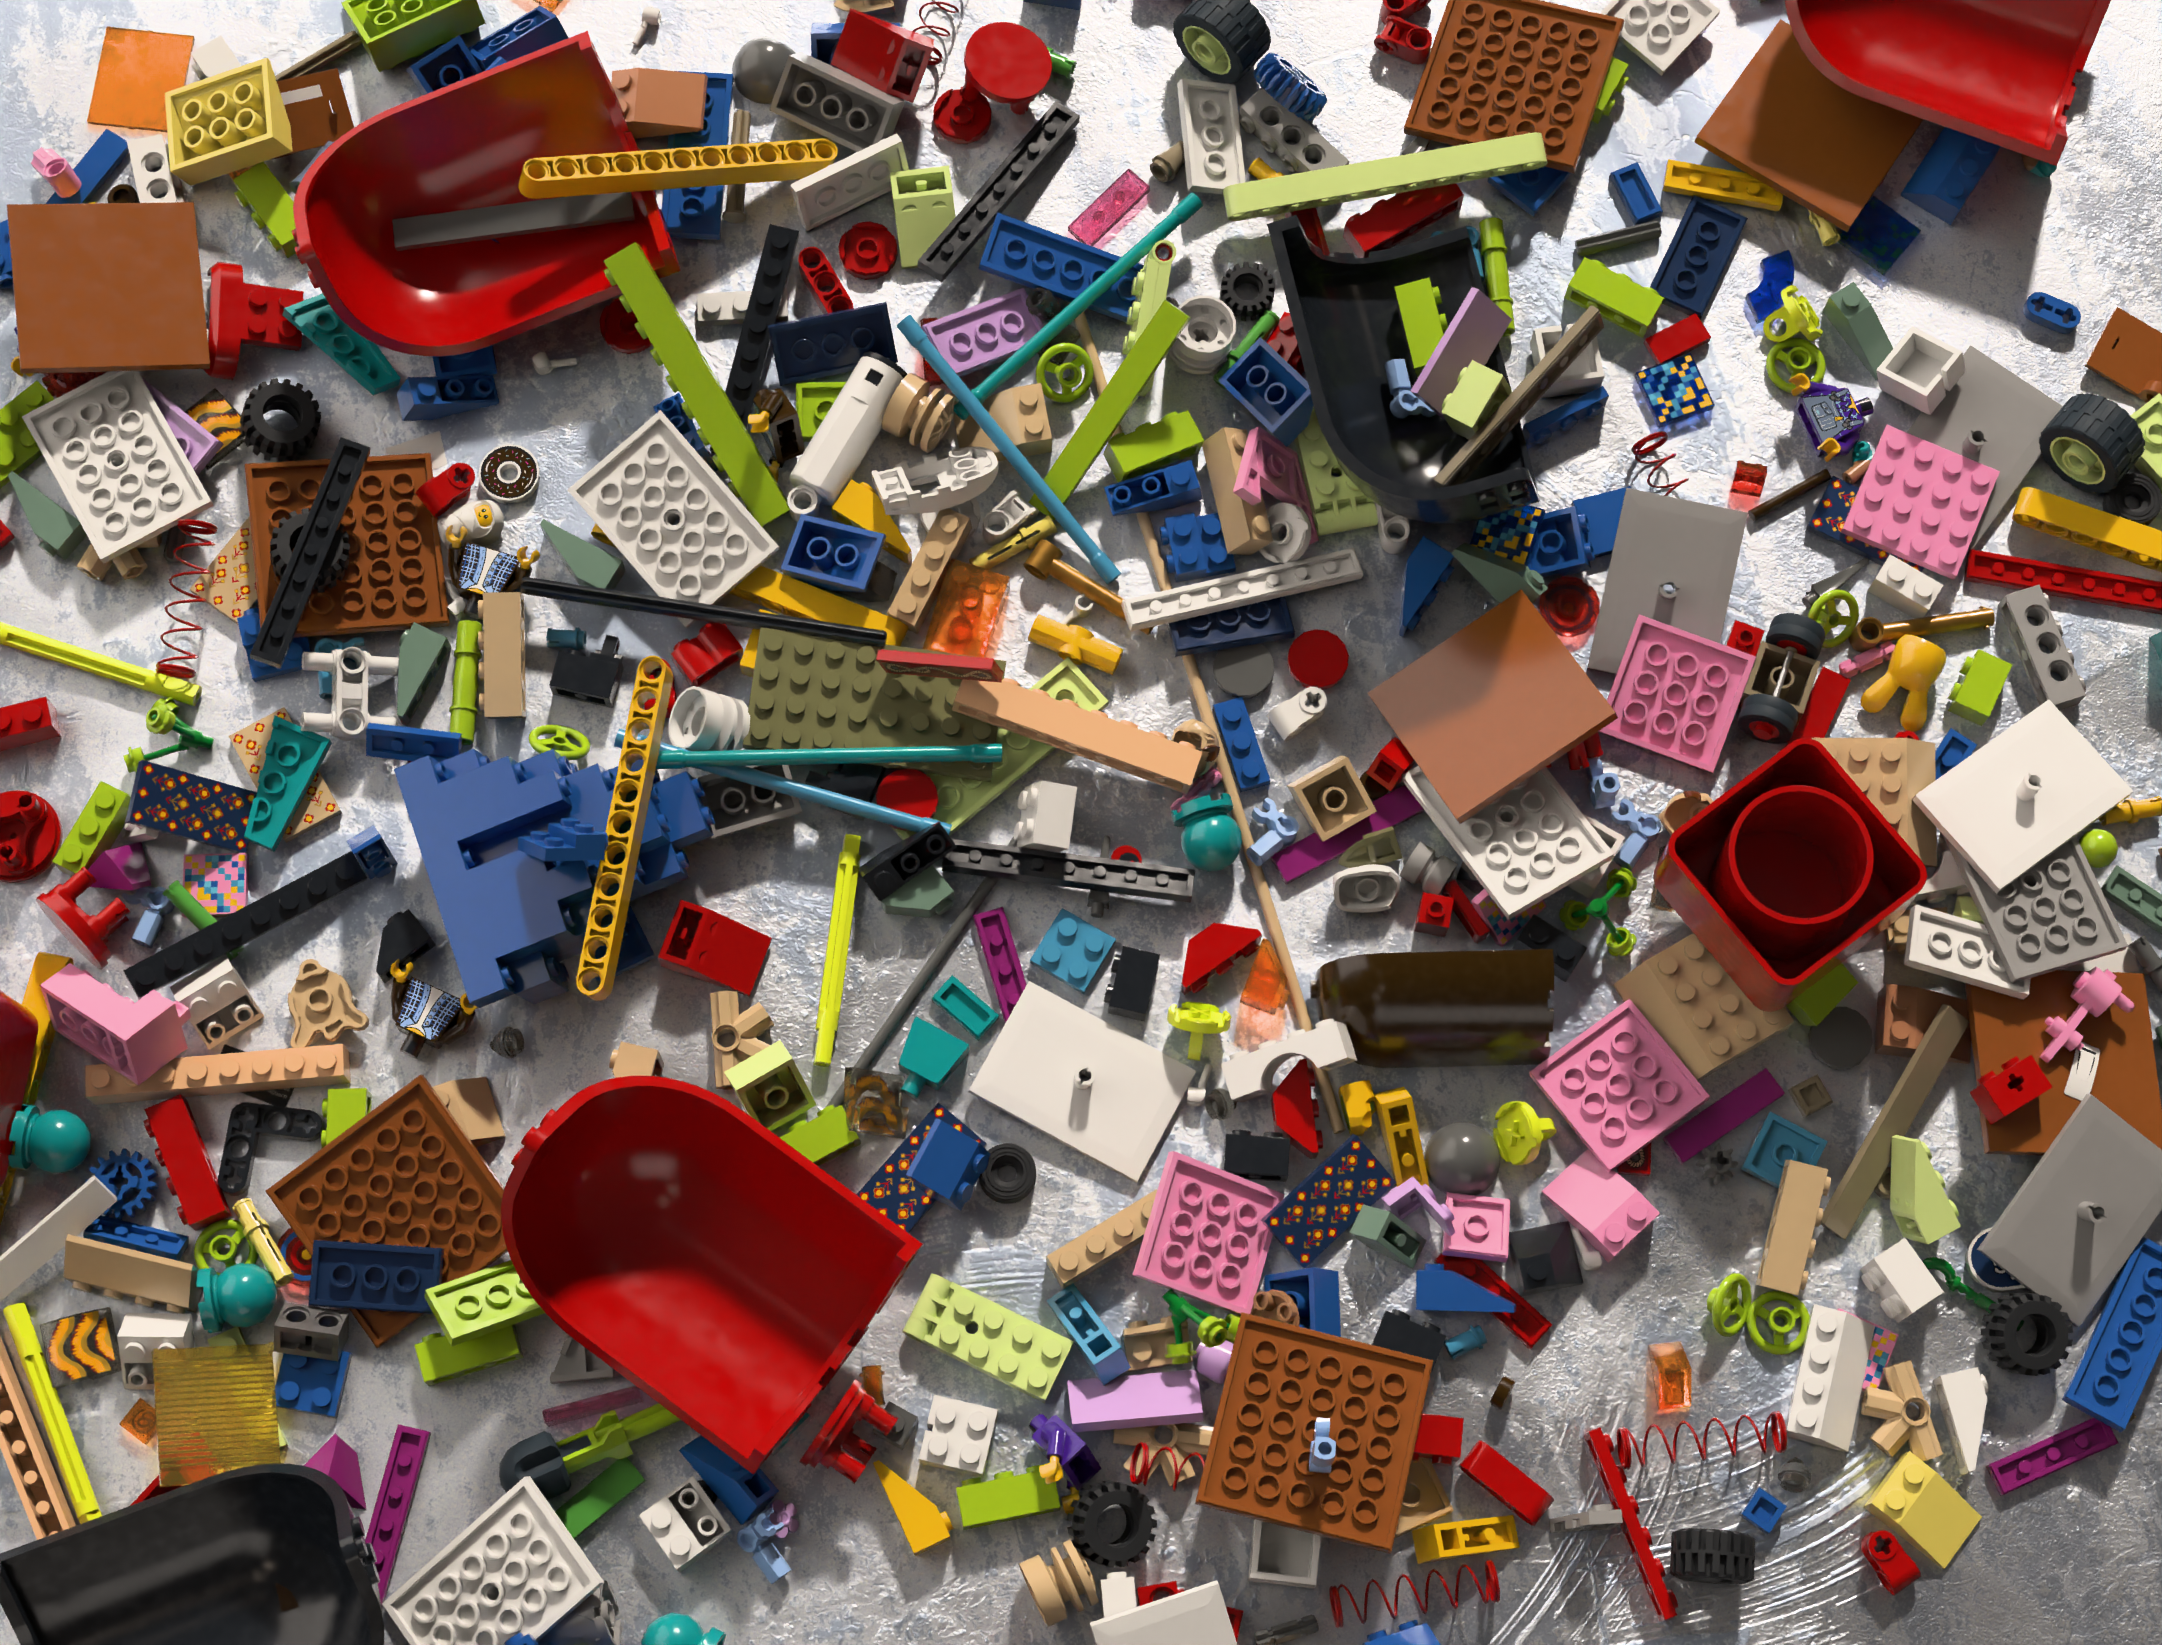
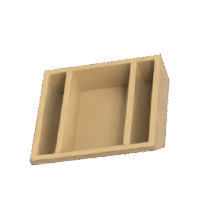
[1811,738,1937,867]
[1613,933,1794,1082]

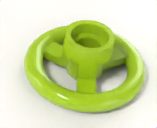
[1766,338,1826,394]
[1036,343,1094,403]
[1807,589,1859,648]
[528,724,590,761]
[194,1219,258,1275]
[1707,1273,1752,1337]
[1746,1291,1810,1355]

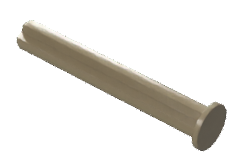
[275,31,362,81]
[722,109,751,223]

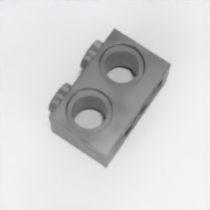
[274,1302,349,1361]

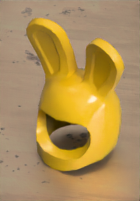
[1860,634,1946,732]

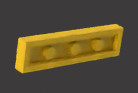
[1662,159,1783,211]

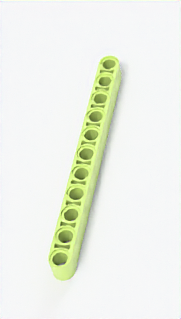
[1223,132,1548,221]

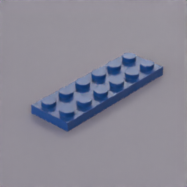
[662,71,734,240]
[978,212,1144,323]
[2062,1236,2162,1432]

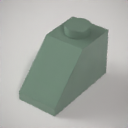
[881,865,955,918]
[1349,1204,1427,1269]

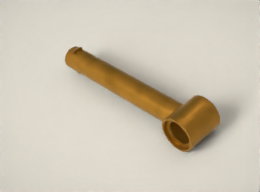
[1023,539,1155,635]
[1849,606,1995,653]

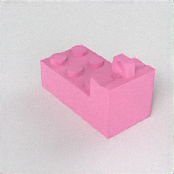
[40,963,191,1085]

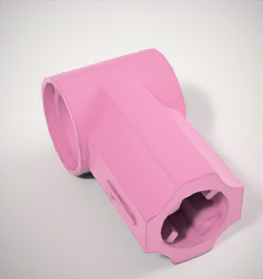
[31,147,82,198]

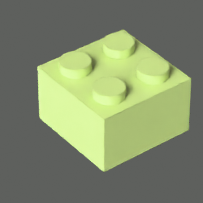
[1441,360,1512,439]
[724,1040,817,1131]

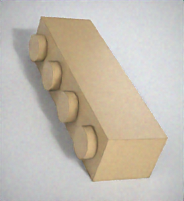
[1202,427,1273,555]
[887,508,972,634]
[478,592,526,719]
[1755,1160,1831,1295]
[1046,1189,1157,1289]

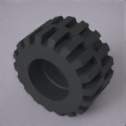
[240,378,321,462]
[270,508,350,593]
[1981,1292,2073,1376]
[1067,1481,1157,1568]
[1670,1528,1756,1584]

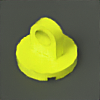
[1763,285,1823,342]
[1167,1002,1231,1061]
[1493,1101,1556,1166]

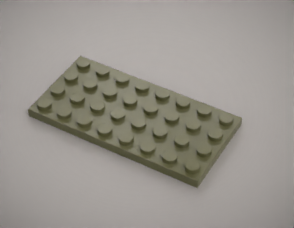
[743,627,1006,782]

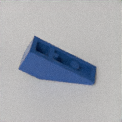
[1416,1263,1516,1313]

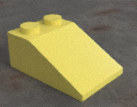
[1863,1451,1982,1569]

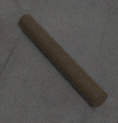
[1748,469,1831,521]

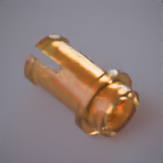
[859,1365,885,1406]

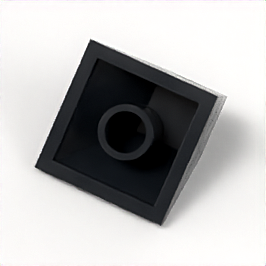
[1508,1221,1583,1296]

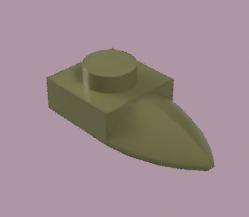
[1338,826,1403,868]

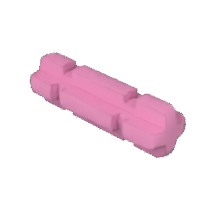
[1838,641,1895,679]
[1171,767,1222,813]

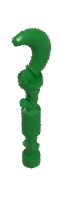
[1922,1257,2025,1332]

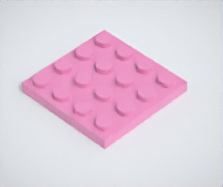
[1841,425,2000,580]
[1598,614,1756,773]
[1529,999,1710,1172]
[1133,1151,1284,1316]

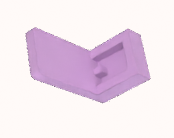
[1382,1177,1456,1236]

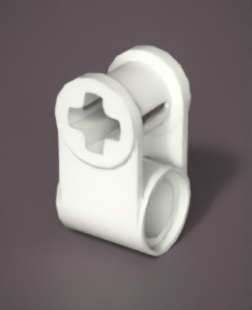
[982,489,1039,546]
[1373,501,1410,554]
[1267,687,1327,741]

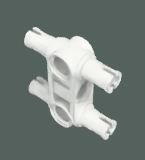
[301,647,399,741]

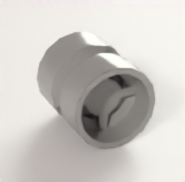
[1399,841,1458,895]

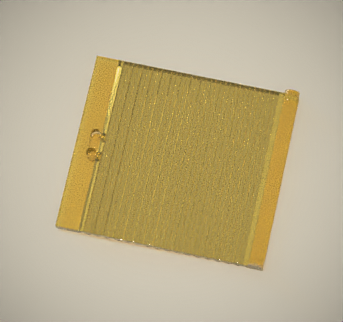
[151,1342,281,1487]

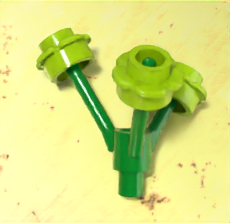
[123,697,214,773]
[1559,868,1637,957]
[1162,1289,1241,1364]

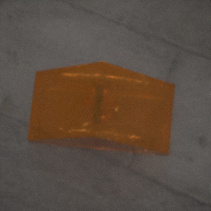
[1648,1341,1691,1410]

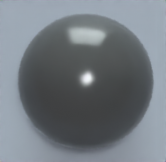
[732,36,796,104]
[1424,1122,1500,1196]

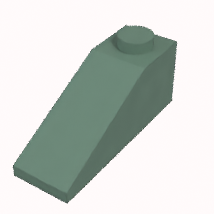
[1822,282,1894,380]
[8,471,87,560]
[540,519,625,590]
[1451,543,1548,604]
[397,622,452,726]

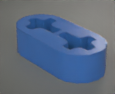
[2023,292,2081,334]

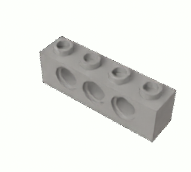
[1239,87,1349,173]
[1998,585,2086,710]

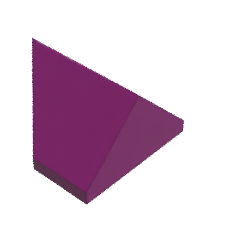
[88,842,151,890]
[304,1433,366,1510]

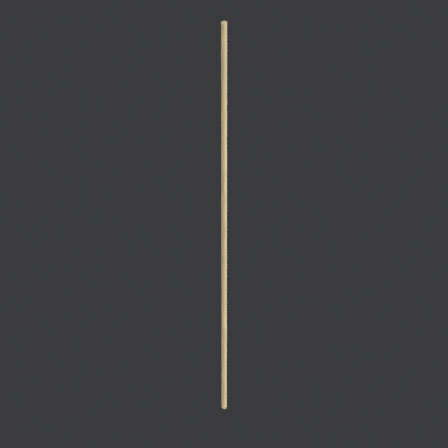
[1056,233,1346,1134]

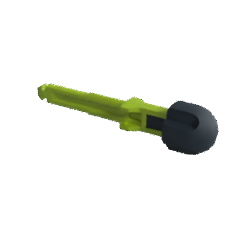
[499,1403,680,1500]

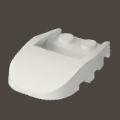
[871,447,999,515]

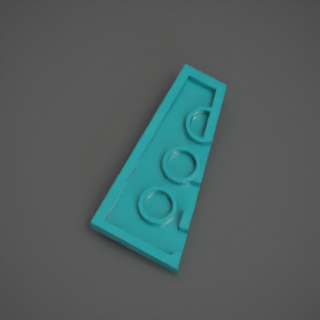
[283,293,401,396]
[244,715,332,852]

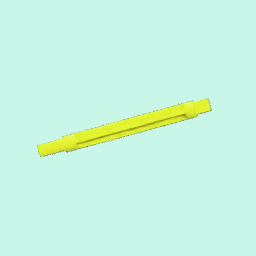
[0,622,202,706]
[813,834,861,1067]
[3,1302,102,1524]

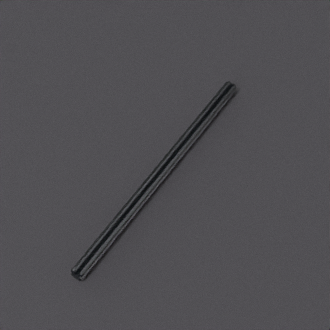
[520,577,887,647]

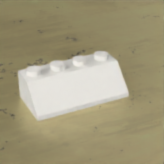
[1785,1304,1875,1453]

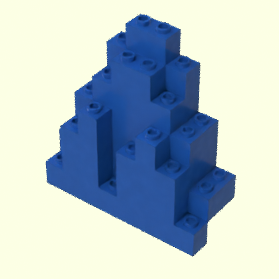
[394,749,715,1008]

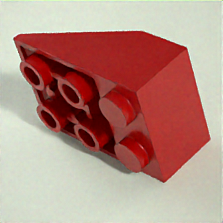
[831,8,934,103]
[658,899,772,997]

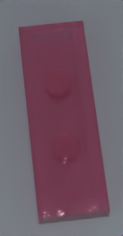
[1068,168,1150,247]
[542,1386,644,1427]

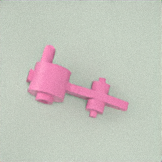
[2040,967,2134,1063]

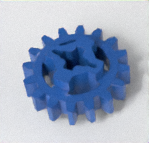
[85,1148,159,1220]

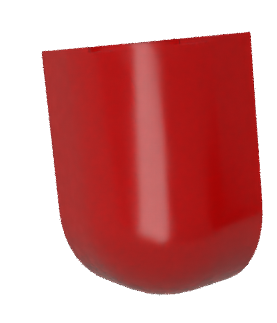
[1785,0,2111,166]
[292,31,681,356]
[501,1076,923,1475]

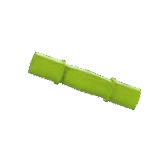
[1479,217,1515,337]
[449,620,482,745]

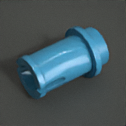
[546,627,587,651]
[1444,1325,1487,1360]

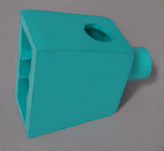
[898,1016,969,1099]

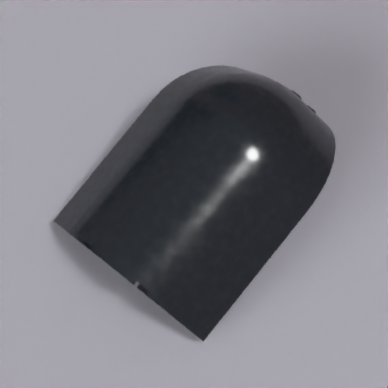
[1267,215,1540,524]
[0,1463,384,1645]

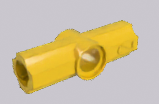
[1028,614,1123,675]

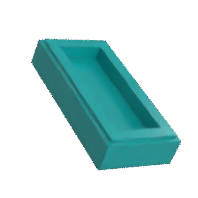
[931,975,1000,1041]

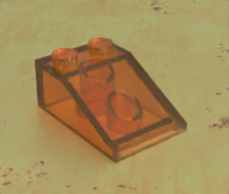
[922,558,1010,658]

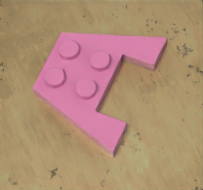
[1233,426,1319,545]

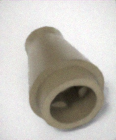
[1150,140,1185,182]

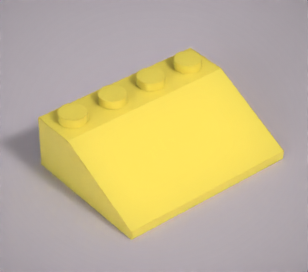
[165,58,293,186]

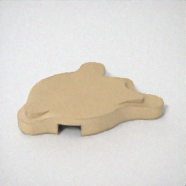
[287,959,369,1048]

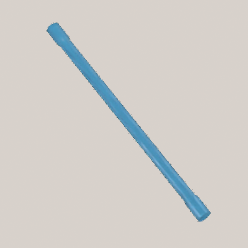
[897,315,1122,585]
[614,728,952,835]

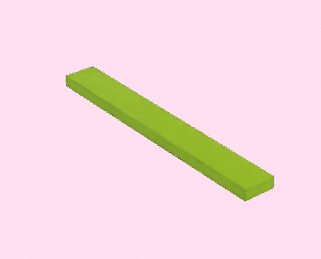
[1028,300,1191,520]

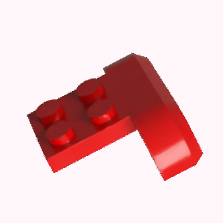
[203,262,304,380]

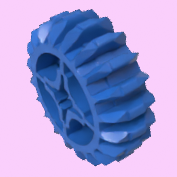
[1253,53,1328,121]

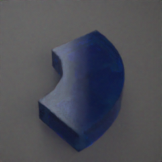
[1745,250,1794,324]

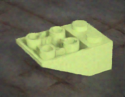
[890,166,961,269]
[1890,1135,1961,1245]

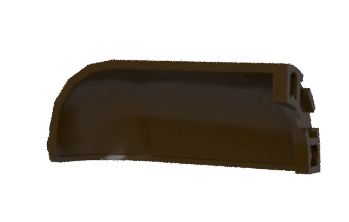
[1310,949,1554,1068]

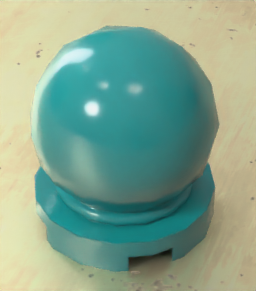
[1171,793,1242,872]
[8,1104,91,1174]
[196,1263,277,1334]
[641,1613,726,1645]

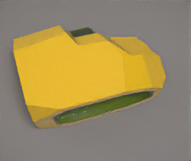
[1338,1080,1376,1136]

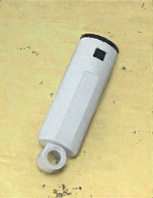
[787,351,907,523]

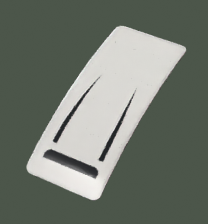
[2064,1042,2100,1101]

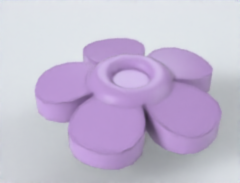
[769,1500,799,1538]

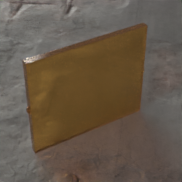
[87,27,195,133]

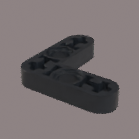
[218,1102,325,1196]

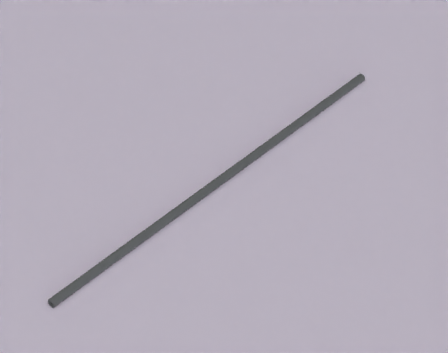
[826,837,1017,1108]

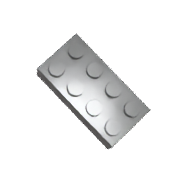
[769,52,905,152]

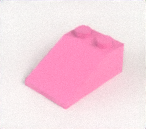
[1541,1149,1660,1263]

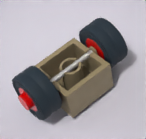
[1737,613,1825,744]

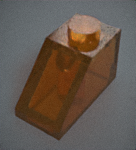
[1240,938,1291,1016]

